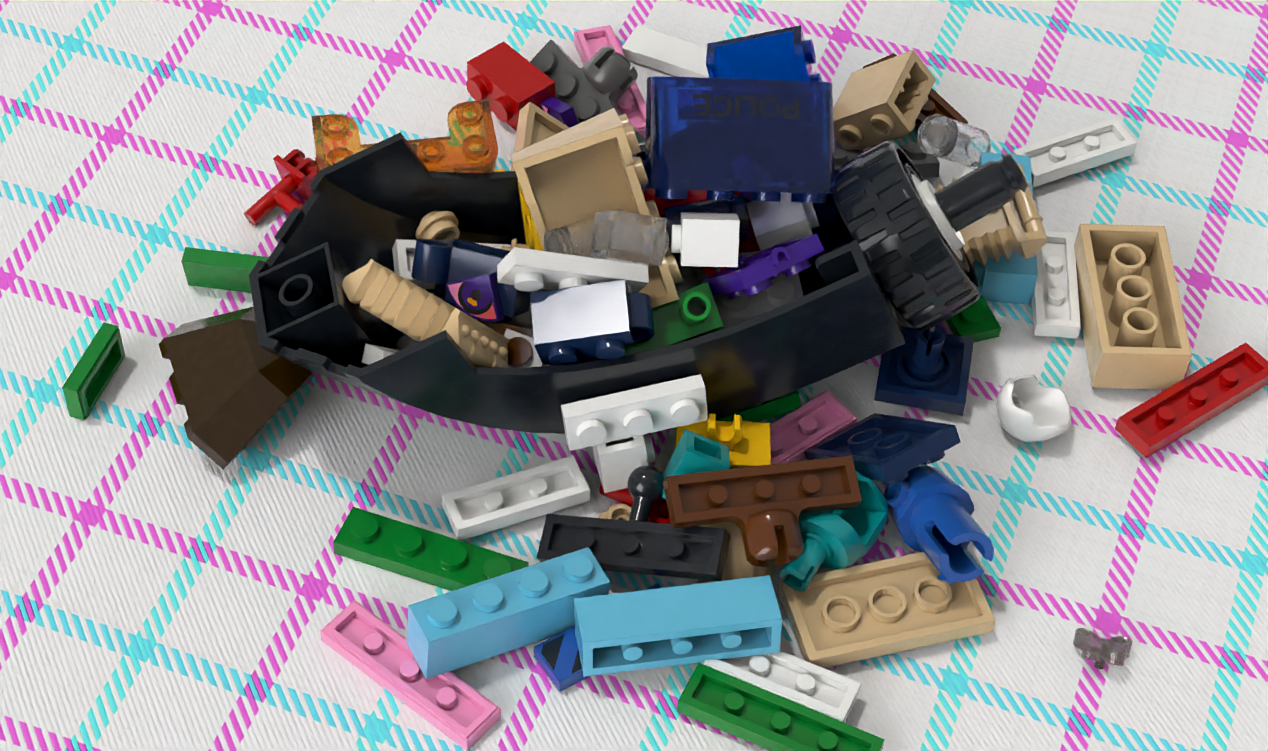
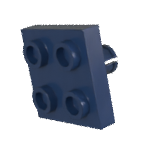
[874,325,974,416]

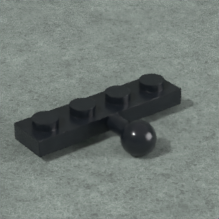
[537,466,731,581]

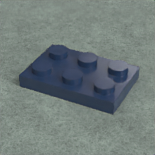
[804,413,960,485]

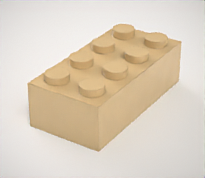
[1074,224,1192,390]

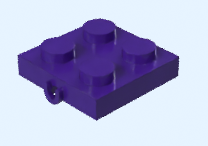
[703,233,824,300]

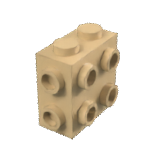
[824,50,936,151]

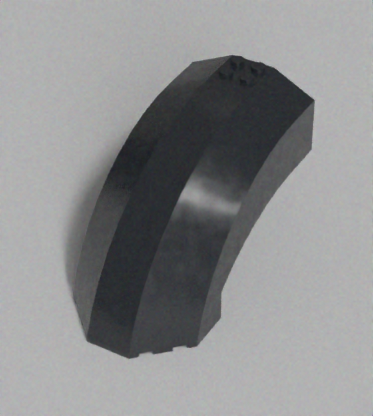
[249,80,906,434]

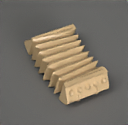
[936,163,1048,266]
[342,259,510,368]

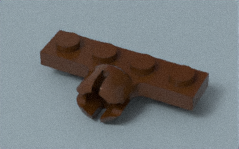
[663,455,862,567]

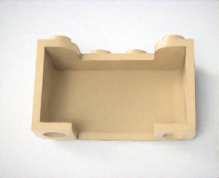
[510,108,682,308]

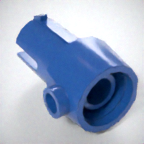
[884,465,994,584]

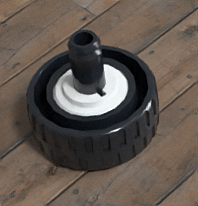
[829,141,1029,331]

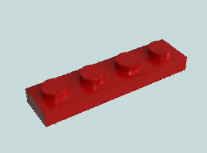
[1115,342,1268,458]

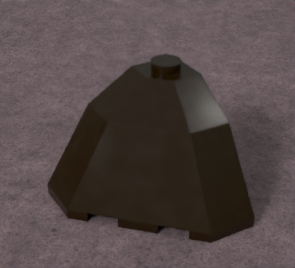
[158,307,316,469]

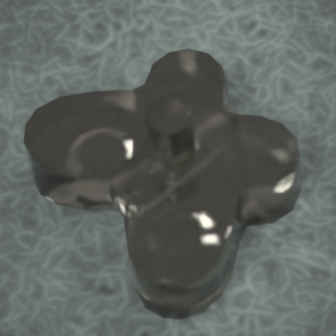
[1073,628,1133,669]

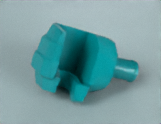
[780,471,888,591]

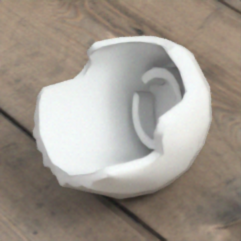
[996,374,1072,442]

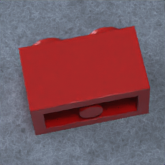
[466,41,555,131]

